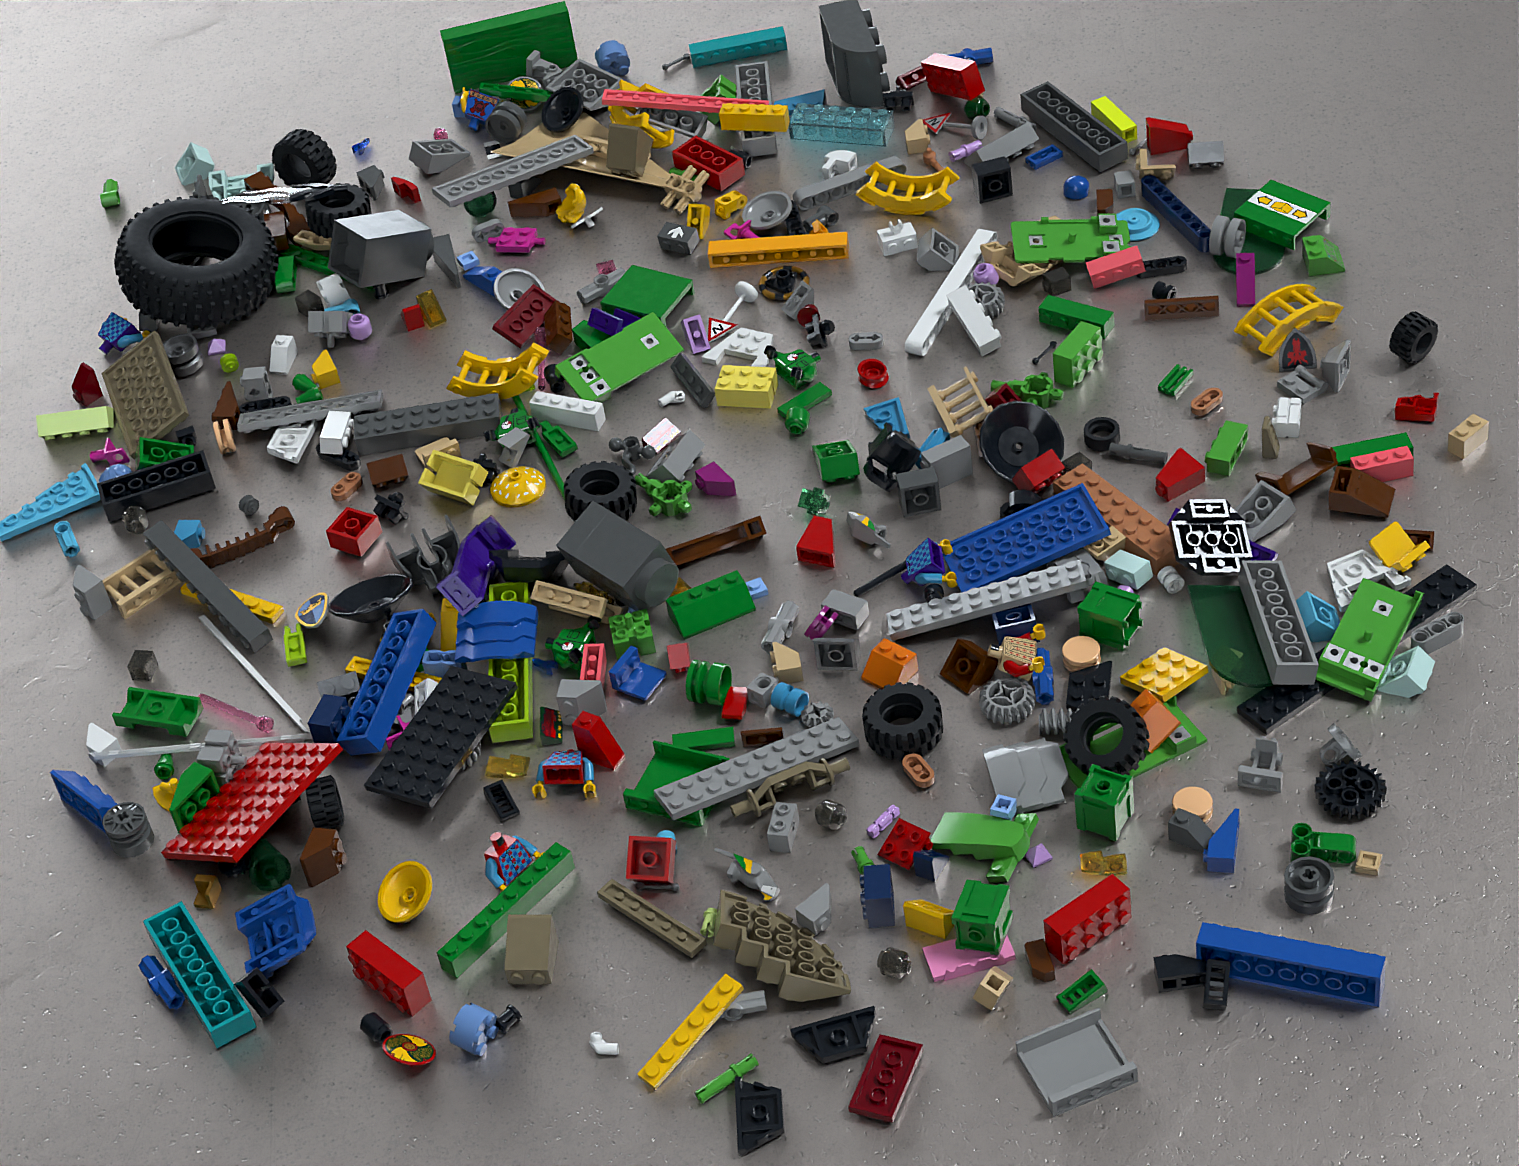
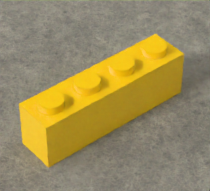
[719,103,790,132]

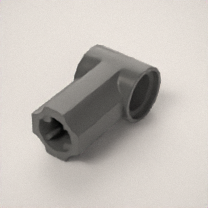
[803,205,839,233]

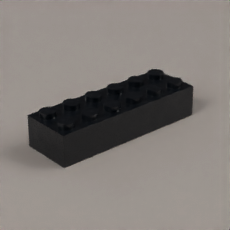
[97,450,216,522]

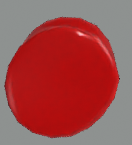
[857,359,889,389]

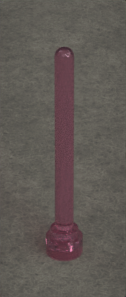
[534,327,546,391]
[198,693,274,733]

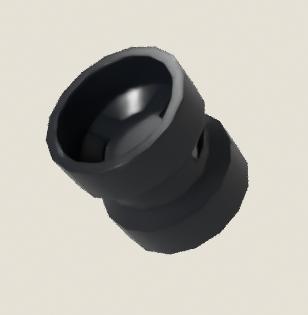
[1152,281,1177,299]
[924,584,944,603]

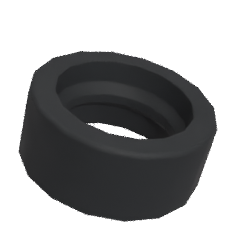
[1083,417,1120,451]

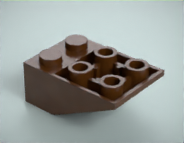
[1329,466,1396,518]

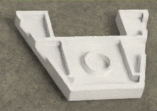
[702,327,774,367]
[1327,549,1411,613]

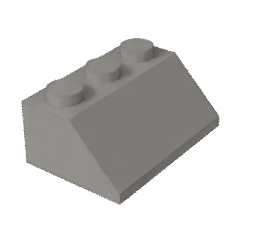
[645,429,705,483]

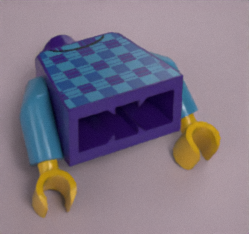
[98,312,150,355]
[901,538,957,588]

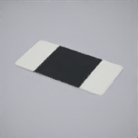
[484,140,503,159]

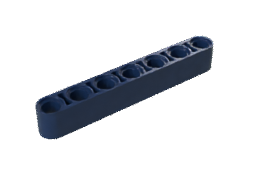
[1141,175,1211,252]

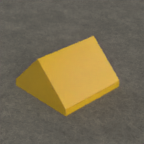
[903,899,954,939]

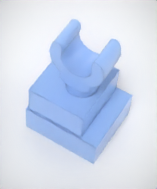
[990,794,1017,821]

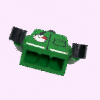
[764,345,821,389]
[483,408,541,449]
[545,616,602,671]

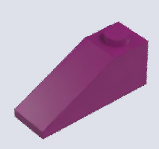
[1236,253,1255,307]

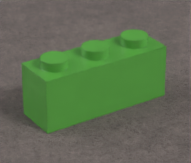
[1204,420,1248,476]

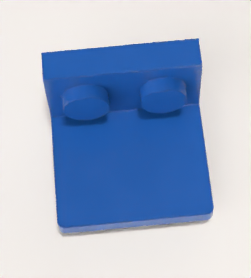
[609,646,667,701]

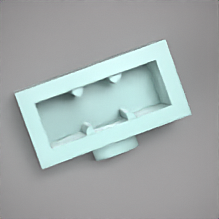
[1104,550,1153,590]

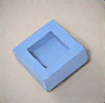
[457,251,480,271]
[745,577,768,600]

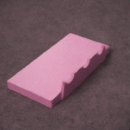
[922,936,1016,982]

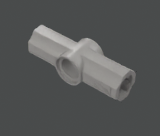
[576,267,625,305]
[761,600,799,654]
[697,990,767,1021]

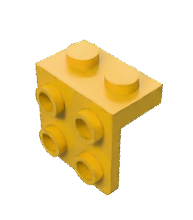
[1369,521,1430,573]

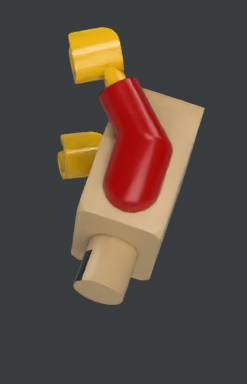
[988,624,1046,681]

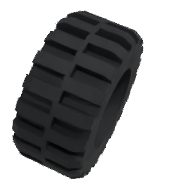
[272,129,337,191]
[305,183,372,239]
[564,461,637,522]
[862,682,944,761]
[1063,696,1150,776]

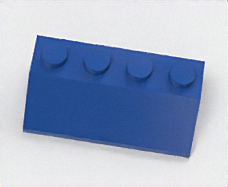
[50,770,120,834]

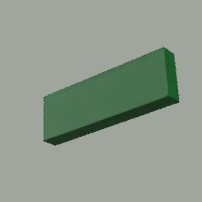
[777,382,832,418]
[672,727,735,751]

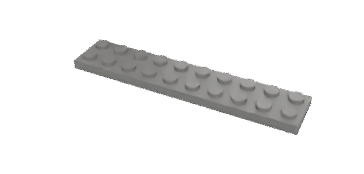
[432,135,594,207]
[886,560,1088,641]
[654,717,859,820]

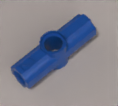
[948,48,993,65]
[1032,648,1054,705]
[138,955,186,1010]

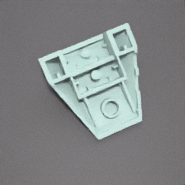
[208,163,274,202]

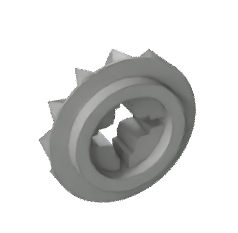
[801,701,834,727]

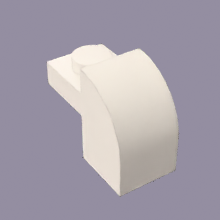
[822,150,858,180]

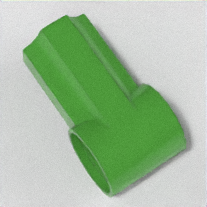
[100,179,120,207]

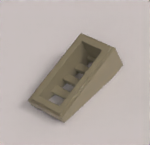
[1262,416,1280,459]

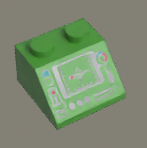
[1302,235,1345,277]

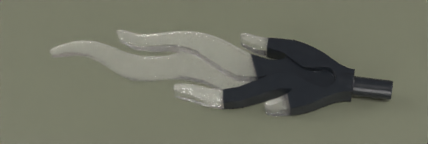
[220,183,348,204]

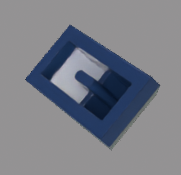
[913,850,950,882]

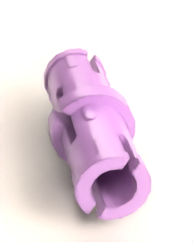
[949,140,983,162]

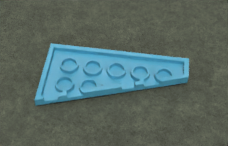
[0,463,101,542]

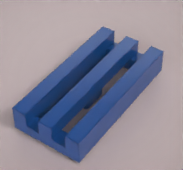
[1025,144,1063,170]

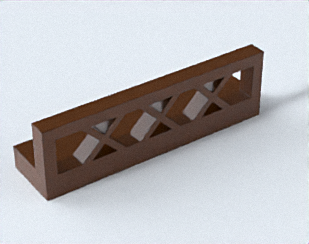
[1144,296,1219,321]

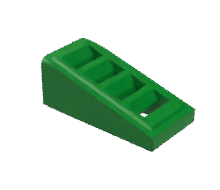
[1056,969,1108,1014]

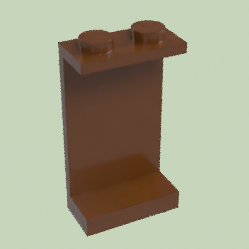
[1255,442,1338,495]

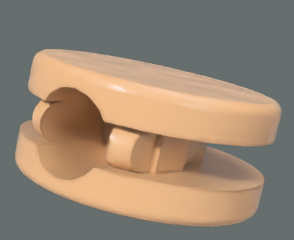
[213,419,236,455]
[1062,636,1101,672]
[1172,787,1213,824]

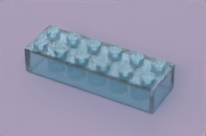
[788,103,895,147]

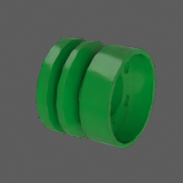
[686,660,732,706]

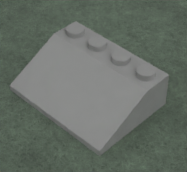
[546,59,623,111]

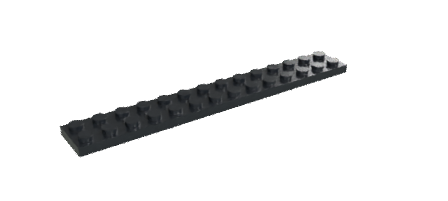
[1237,564,1477,735]

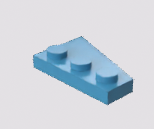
[863,397,910,438]

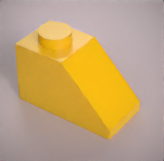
[687,204,710,239]
[311,349,341,390]

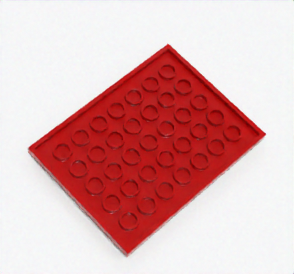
[161,742,343,863]

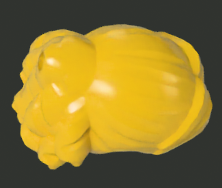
[556,184,586,224]

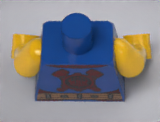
[460,87,504,131]

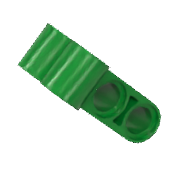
[1290,823,1357,864]

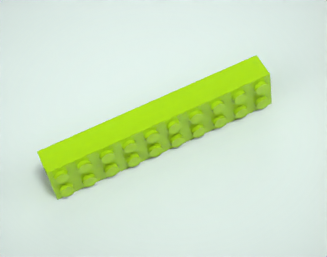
[488,582,533,743]

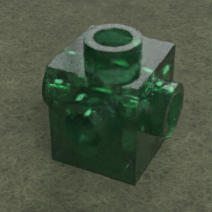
[798,487,831,516]

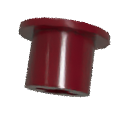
[797,304,820,327]

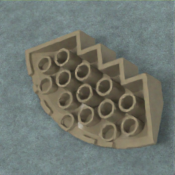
[713,889,851,1002]

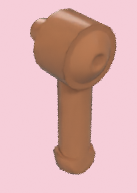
[923,148,944,172]

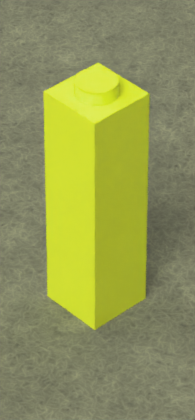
[1091,96,1137,143]

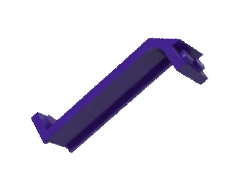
[436,515,516,616]

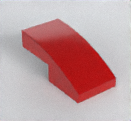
[391,177,421,203]
[722,686,748,719]

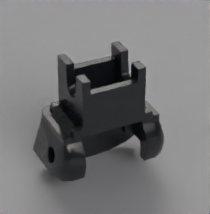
[863,422,921,492]

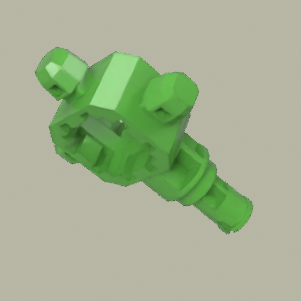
[991,372,1064,409]
[635,473,692,517]

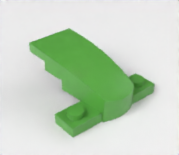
[931,812,1039,883]

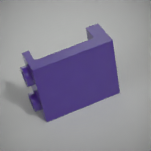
[587,308,641,336]

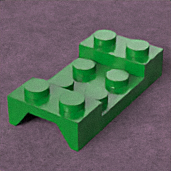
[112,687,204,737]

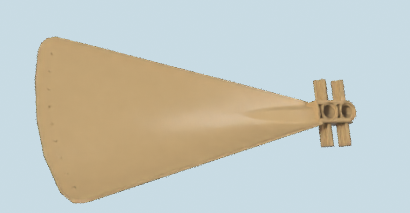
[490,111,710,215]

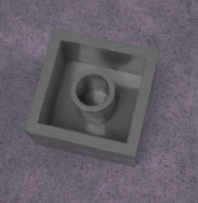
[896,466,942,518]

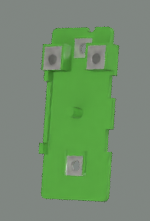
[1011,214,1131,263]

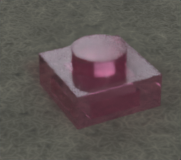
[596,259,617,275]

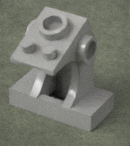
[526,50,563,90]
[1238,736,1283,793]

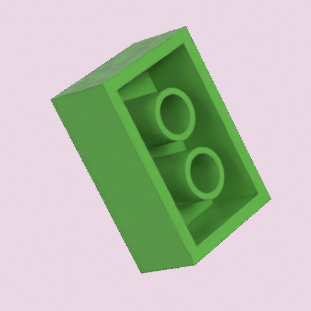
[1052,321,1103,388]

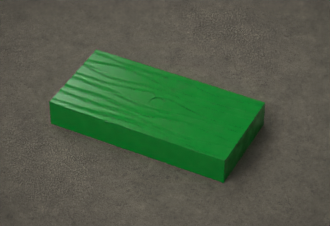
[440,1,578,94]

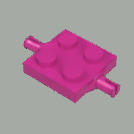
[488,227,546,253]

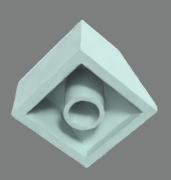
[175,142,215,186]
[1378,646,1435,698]

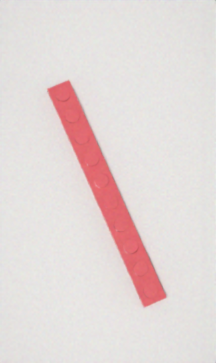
[602,89,769,113]

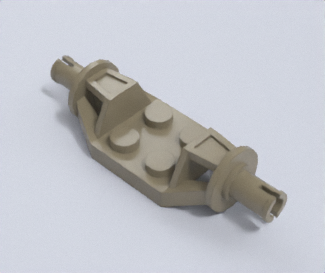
[730,757,850,818]

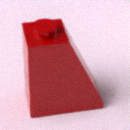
[1146,117,1193,156]
[1155,447,1205,502]
[796,516,836,568]
[572,711,625,770]

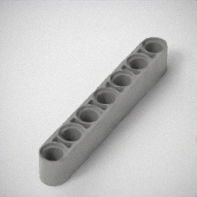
[793,156,907,211]

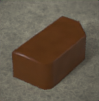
[1096,189,1114,216]
[1024,938,1056,982]

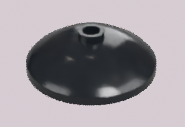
[541,87,584,133]

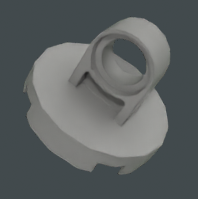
[1319,723,1362,765]

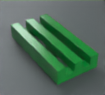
[1158,364,1194,396]

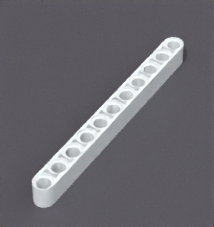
[905,229,997,356]

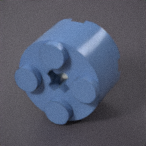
[595,40,630,76]
[449,1003,499,1056]

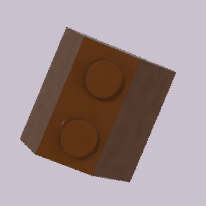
[366,454,408,488]
[940,638,998,694]
[299,827,347,887]

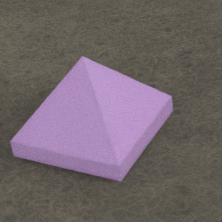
[208,339,226,356]
[1025,843,1053,868]

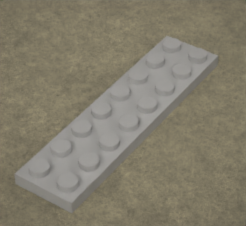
[237,389,383,433]

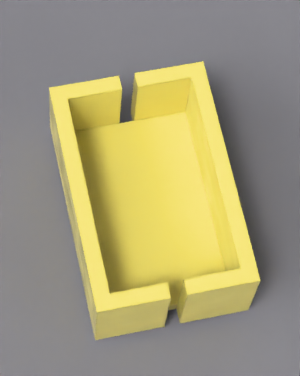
[714,365,778,408]
[418,450,488,506]

